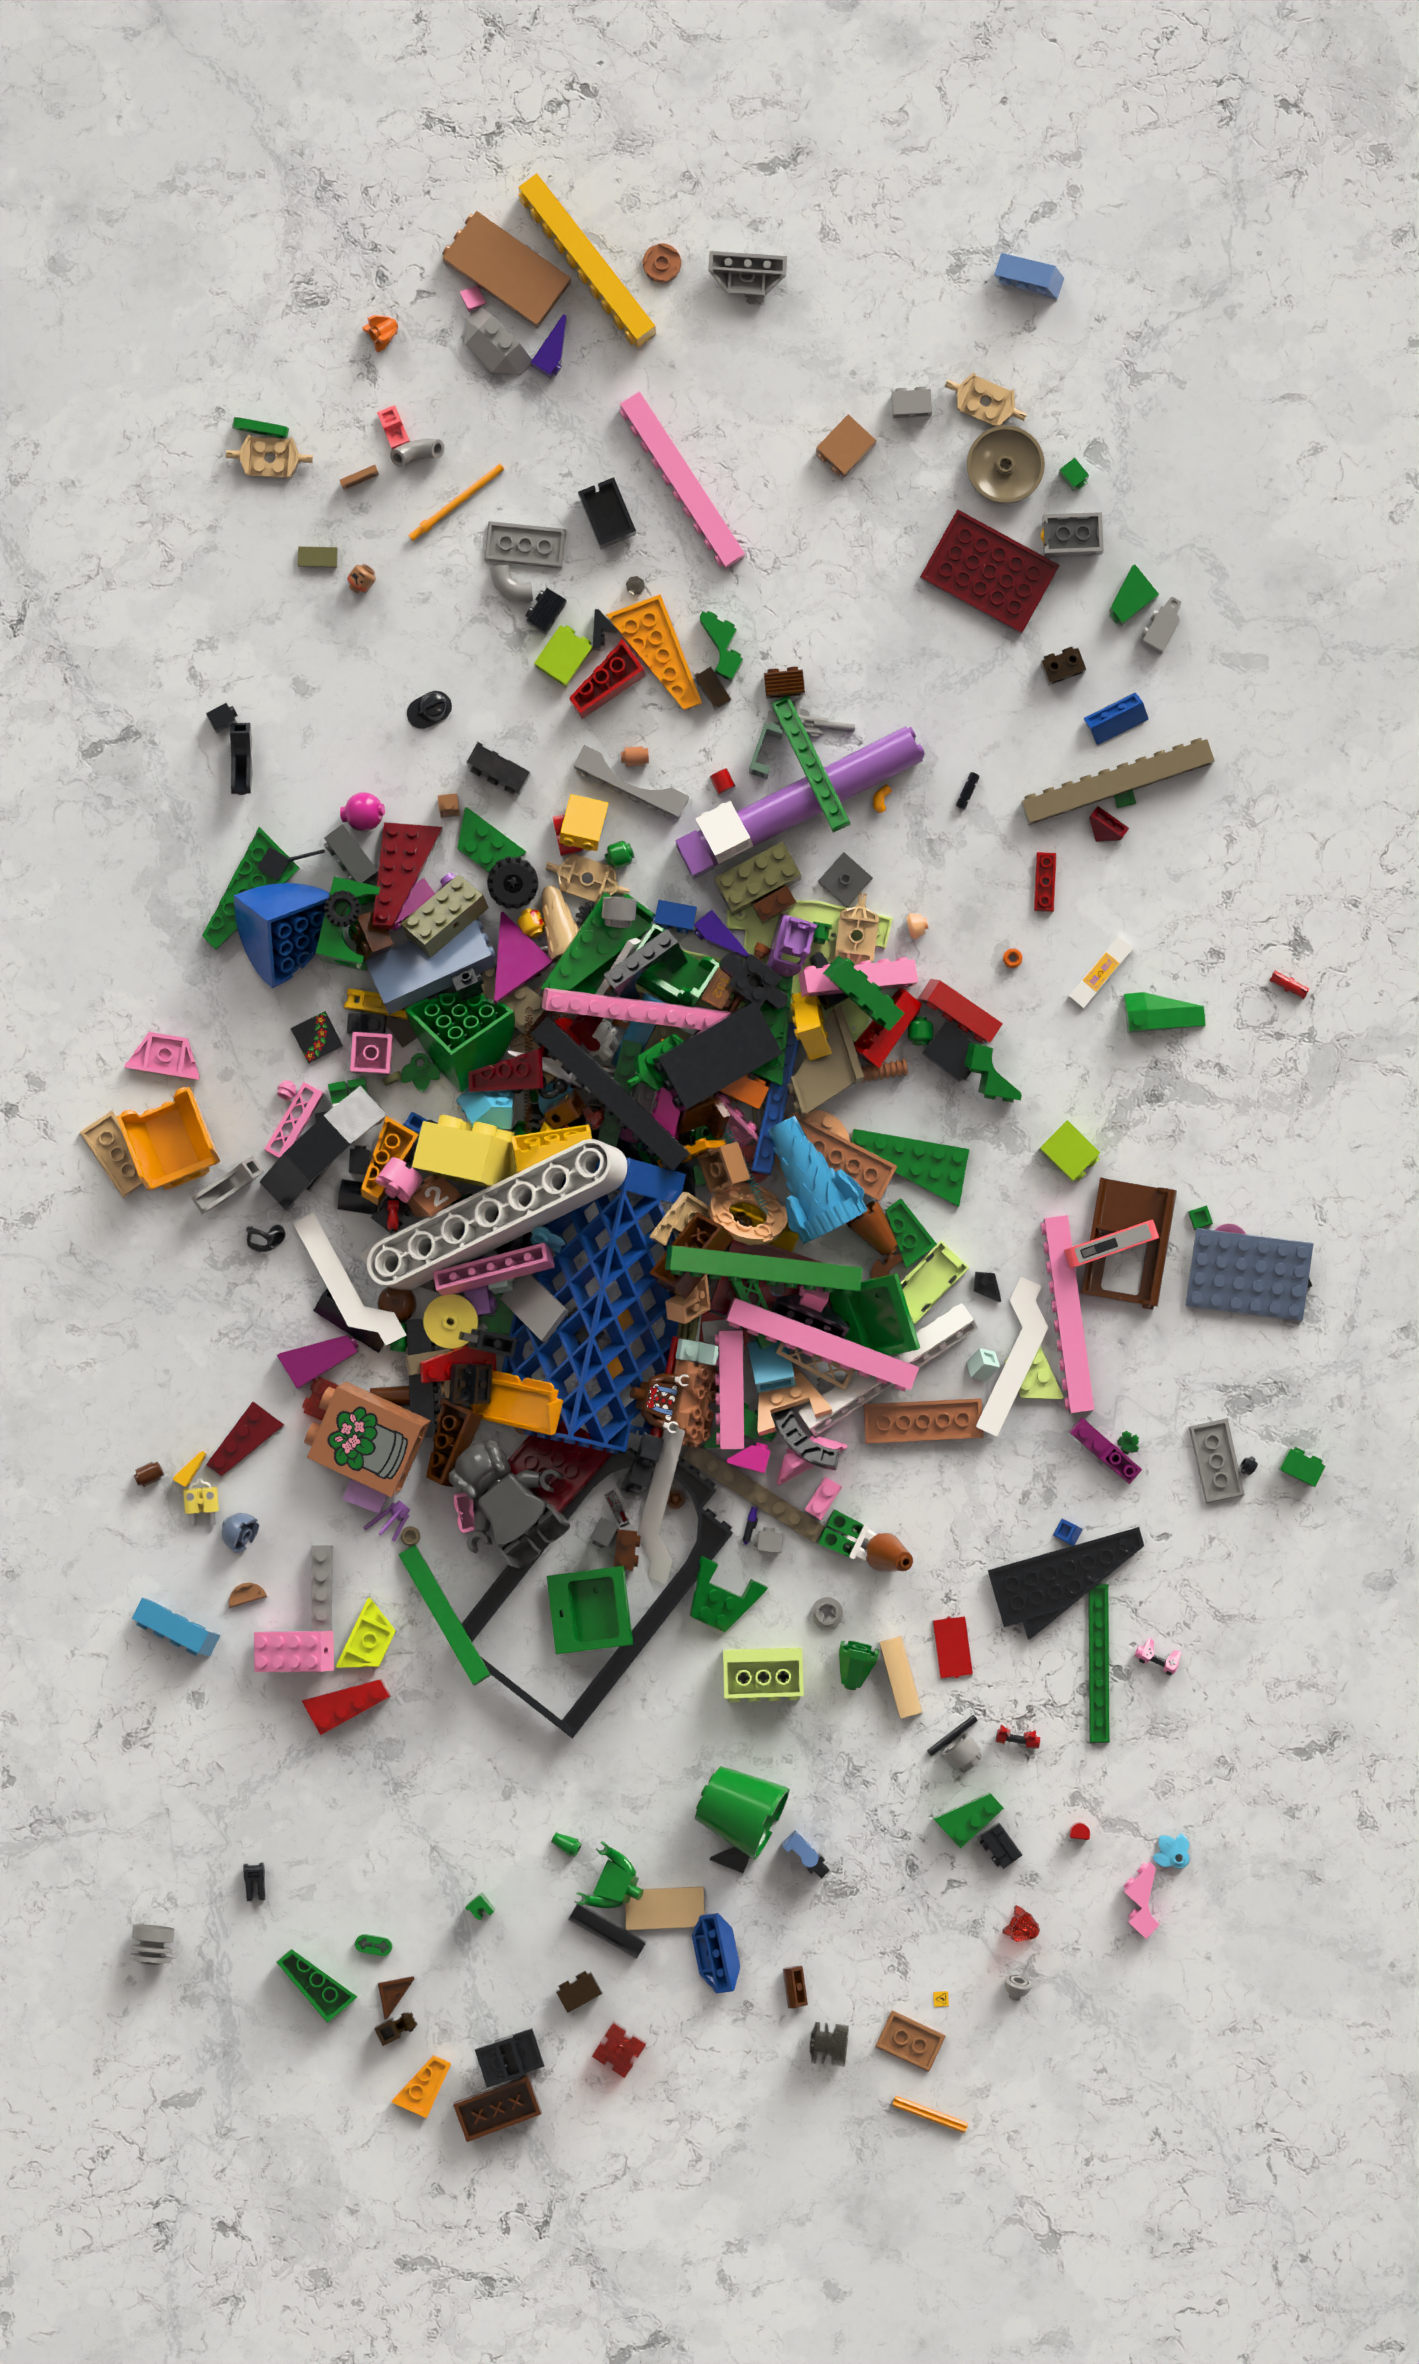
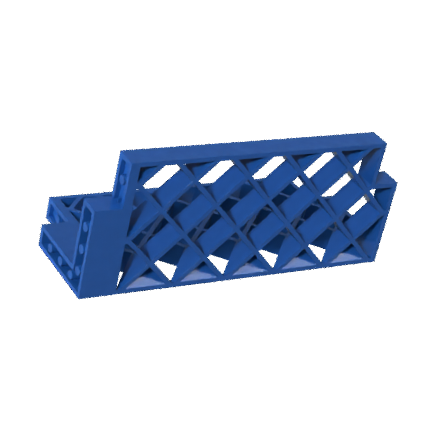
[501,1158,708,1454]

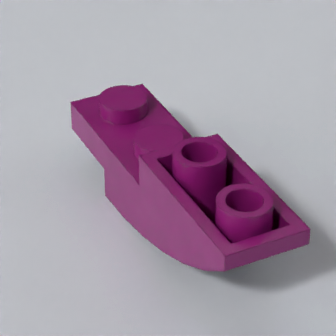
[1069,1417,1142,1484]

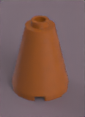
[846,1200,897,1256]
[866,1533,913,1572]

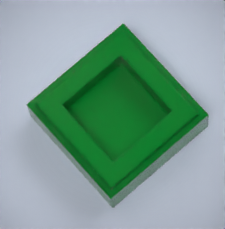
[1114,789,1136,809]
[1188,1205,1213,1230]

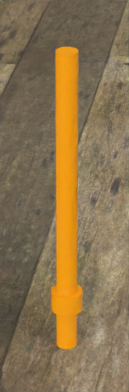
[408,464,504,541]

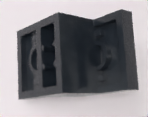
[475,2028,545,2088]

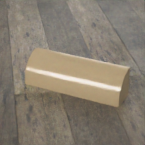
[879,1636,922,1719]

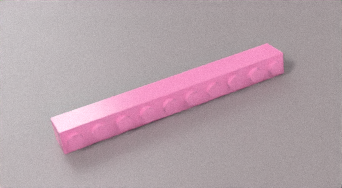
[619,391,745,569]
[542,988,732,1030]
[1041,1215,1094,1413]
[725,1297,919,1392]

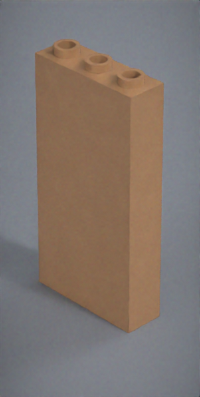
[442,211,572,329]

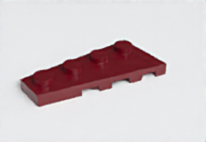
[468,1049,543,1092]
[206,1402,285,1476]

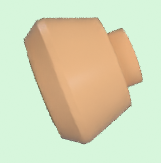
[906,913,929,940]

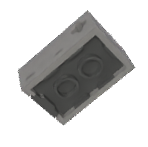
[1040,512,1104,557]

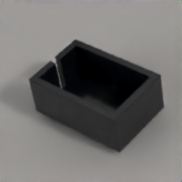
[578,477,636,549]

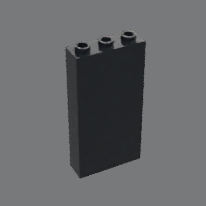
[652,1002,783,1111]

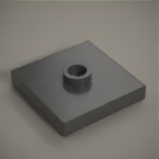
[818,852,873,907]

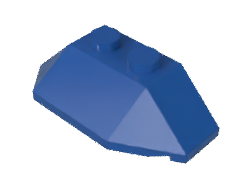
[691,1913,740,1993]

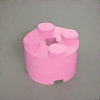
[375,1157,423,1203]

